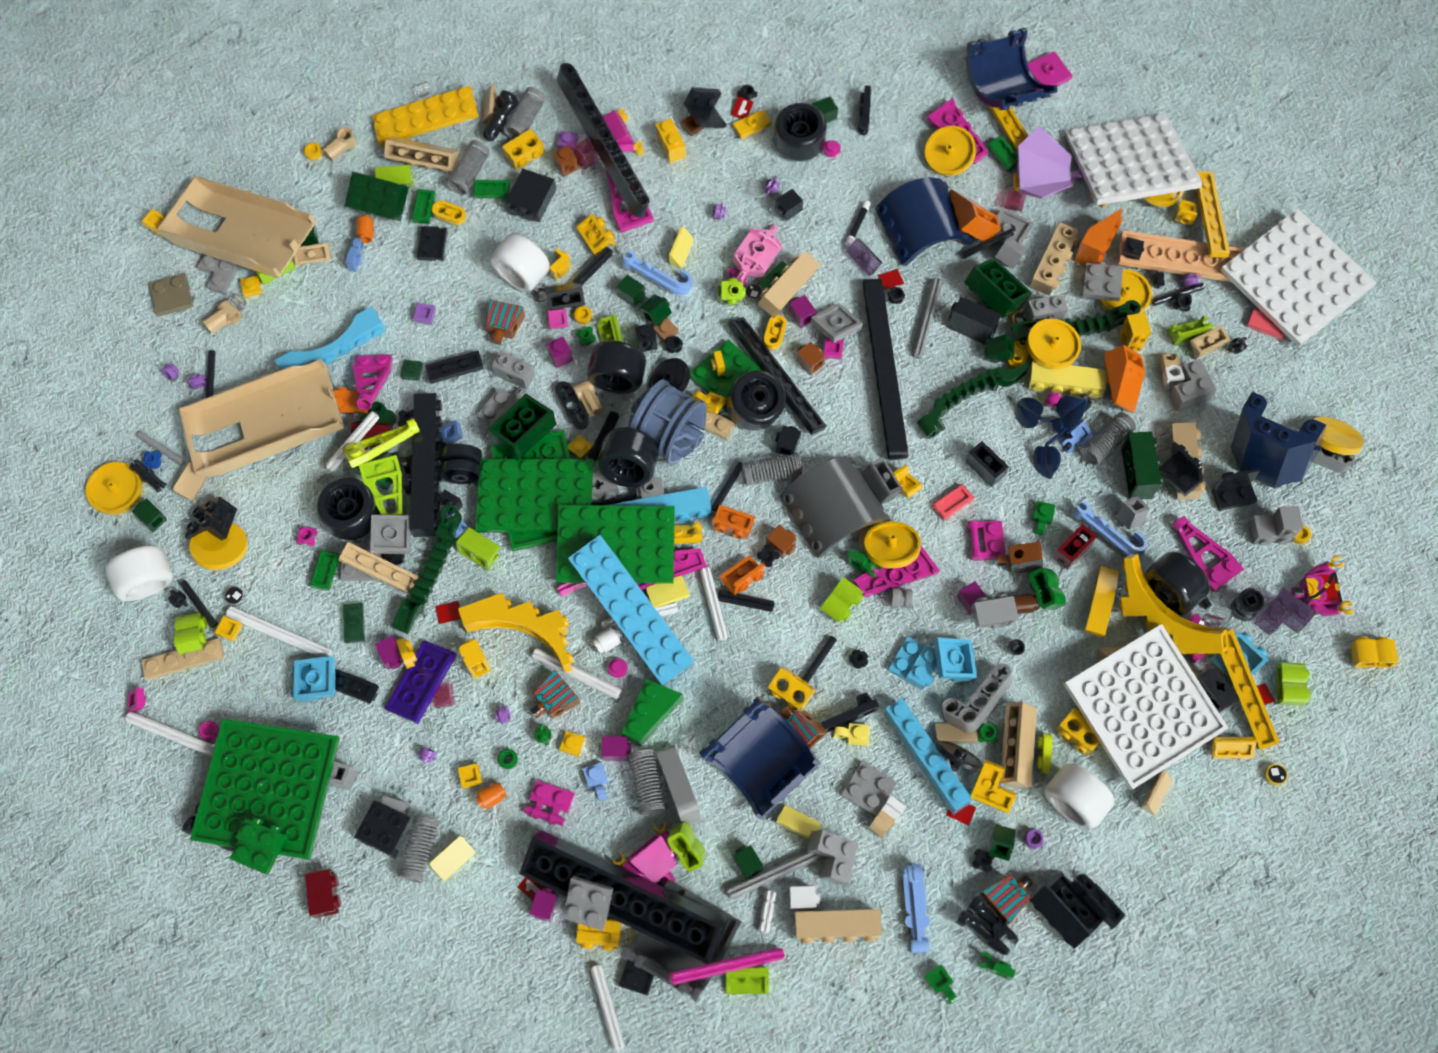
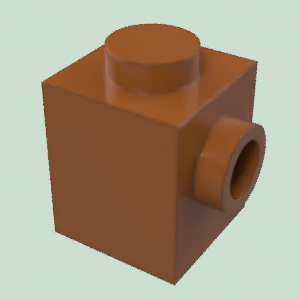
[553,145,578,177]
[796,341,825,375]
[766,524,796,558]

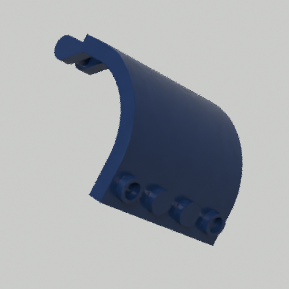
[965,28,1058,110]
[875,177,975,266]
[699,696,820,820]

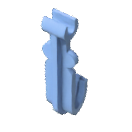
[622,250,692,296]
[1072,501,1147,557]
[902,863,930,953]

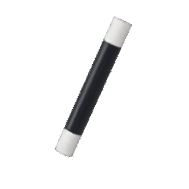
[845,200,871,247]

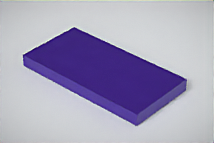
[384,640,457,724]

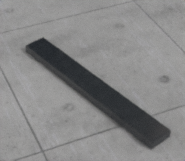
[728,317,827,435]

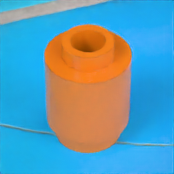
[356,215,374,243]
[475,782,507,810]

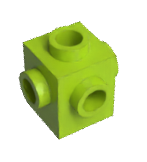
[718,278,746,305]

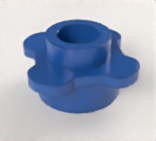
[142,451,162,469]

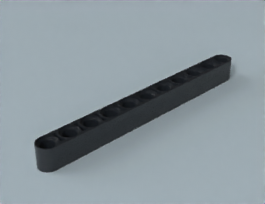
[557,63,650,217]
[863,278,908,460]

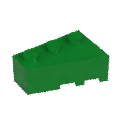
[621,679,684,746]

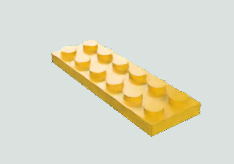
[372,85,479,147]

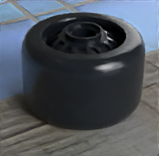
[774,103,827,162]
[587,340,646,394]
[726,370,786,431]
[597,427,659,487]
[317,478,379,540]
[1144,551,1210,616]

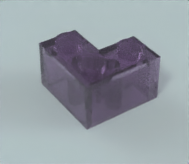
[1254,588,1316,635]

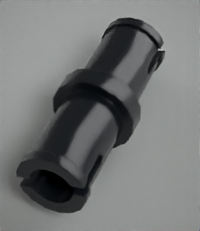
[129,459,166,493]

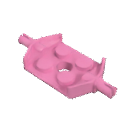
[732,224,782,282]

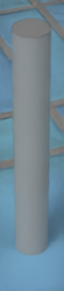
[137,431,185,465]

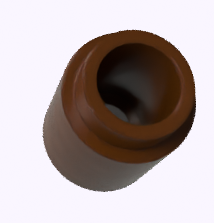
[1012,593,1038,614]

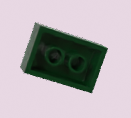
[344,171,409,221]
[964,257,1032,319]
[487,394,557,461]
[1121,431,1163,500]

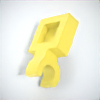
[834,723,869,746]

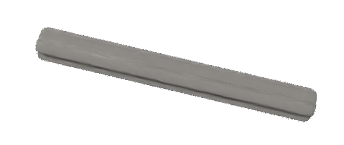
[913,278,942,359]
[726,852,822,899]

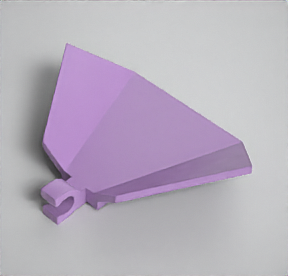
[1017,126,1084,199]

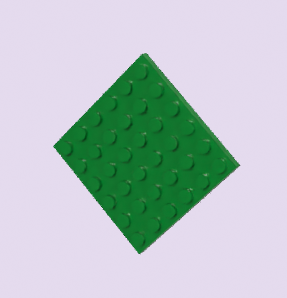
[190,719,340,860]

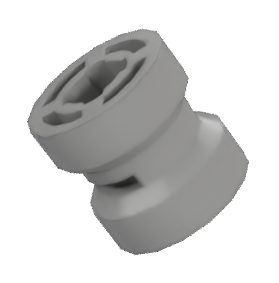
[891,588,913,609]

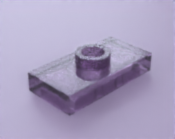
[846,238,883,276]

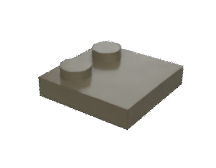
[150,274,194,317]

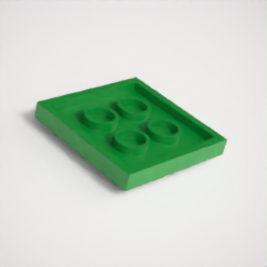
[690,339,762,412]

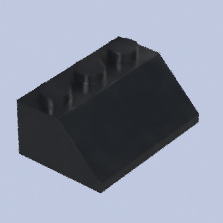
[1030,871,1103,949]

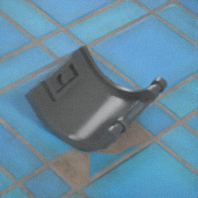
[780,456,891,558]
[621,879,742,1002]

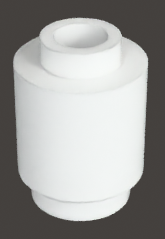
[592,626,622,654]

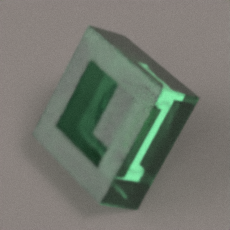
[400,360,423,381]

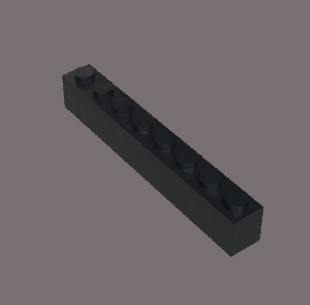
[410,393,442,537]

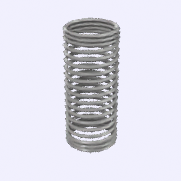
[503,87,546,139]
[447,140,490,195]
[1080,412,1136,465]
[742,452,802,486]
[628,749,666,816]
[397,815,440,883]

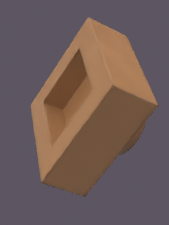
[654,318,679,343]

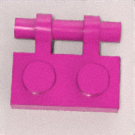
[524,780,575,826]

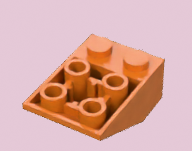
[949,189,1001,241]
[1074,209,1123,266]
[1104,345,1145,413]

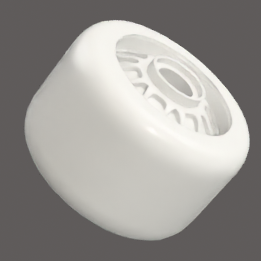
[490,234,550,292]
[105,546,173,601]
[1045,763,1114,830]

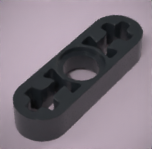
[555,381,589,430]

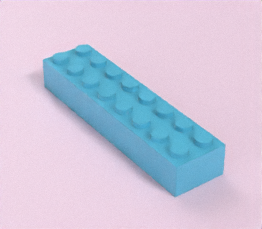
[568,535,695,686]

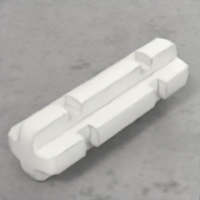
[758,890,776,933]

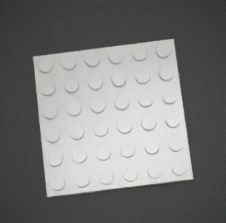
[1064,114,1202,205]
[1220,209,1376,347]
[1063,624,1228,790]

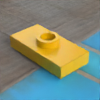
[733,110,772,139]
[1211,737,1256,758]

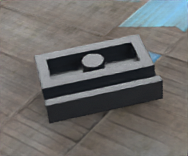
[417,226,448,261]
[619,959,654,996]

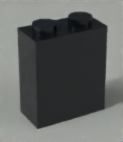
[505,168,557,223]
[948,296,1001,345]

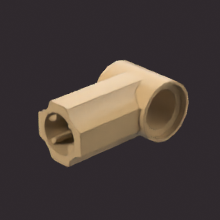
[322,127,357,161]
[202,300,242,334]
[572,379,603,417]

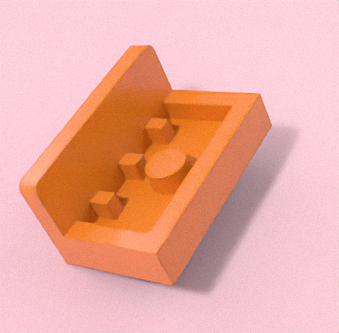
[334,387,369,414]
[712,505,756,539]
[719,555,765,595]

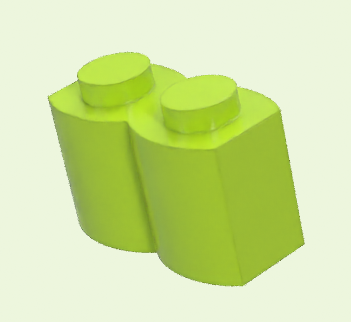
[820,577,864,623]
[174,612,207,654]
[1276,662,1311,706]
[668,821,706,872]

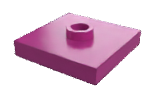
[1027,51,1073,86]

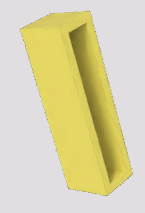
[1028,361,1107,399]

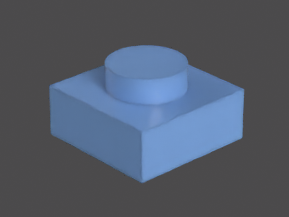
[441,420,463,445]

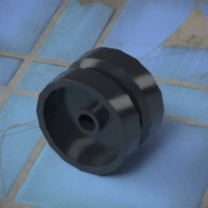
[439,444,482,485]

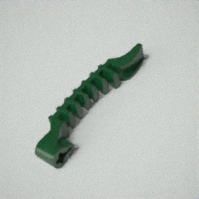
[1011,300,1141,342]
[917,363,1029,439]
[392,504,462,635]

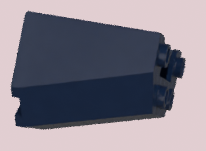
[1231,391,1326,489]

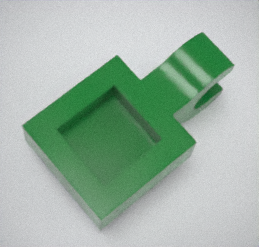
[1032,501,1056,535]
[847,549,882,578]
[977,952,1016,981]
[924,964,958,1005]

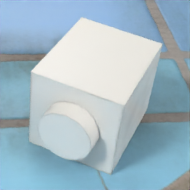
[789,886,820,911]

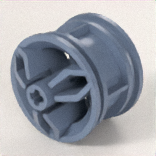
[629,380,707,466]

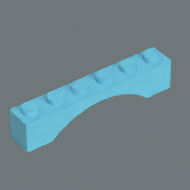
[275,306,386,370]

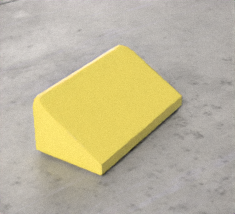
[669,226,694,268]
[646,576,690,608]
[776,805,822,840]
[429,836,476,881]

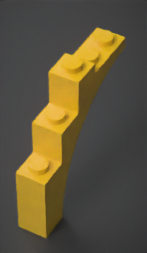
[1120,554,1229,654]
[458,592,574,673]

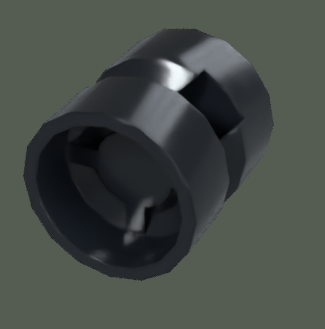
[1230,588,1264,621]

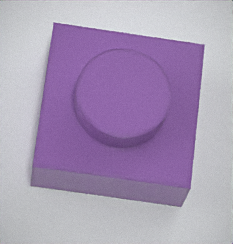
[557,131,578,152]
[413,303,436,325]

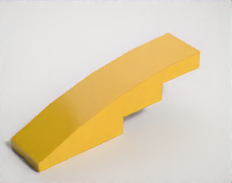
[1084,565,1119,638]

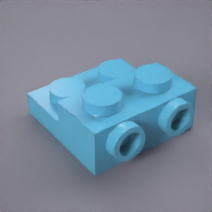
[1210,631,1269,679]
[888,637,938,691]
[934,638,977,682]
[291,656,335,703]

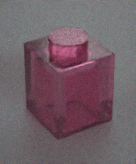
[573,138,598,170]

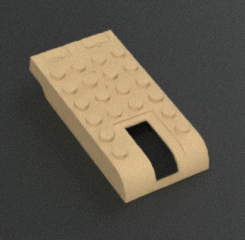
[156,176,316,278]
[179,359,344,477]

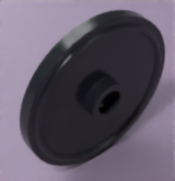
[649,358,690,392]
[935,740,983,772]

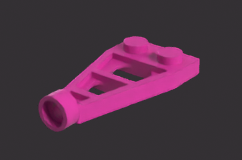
[605,170,654,233]
[353,354,393,410]
[1172,516,1244,592]

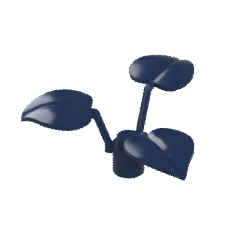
[1017,395,1088,479]

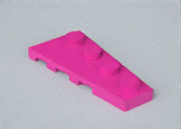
[927,98,988,165]
[853,546,940,598]
[637,548,707,591]

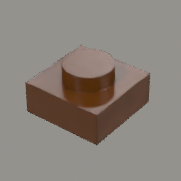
[681,115,705,137]

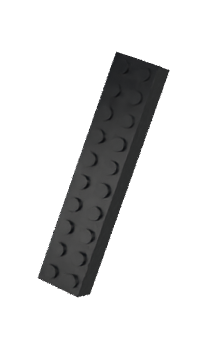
[519,831,729,964]

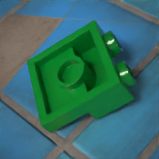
[229,817,287,875]

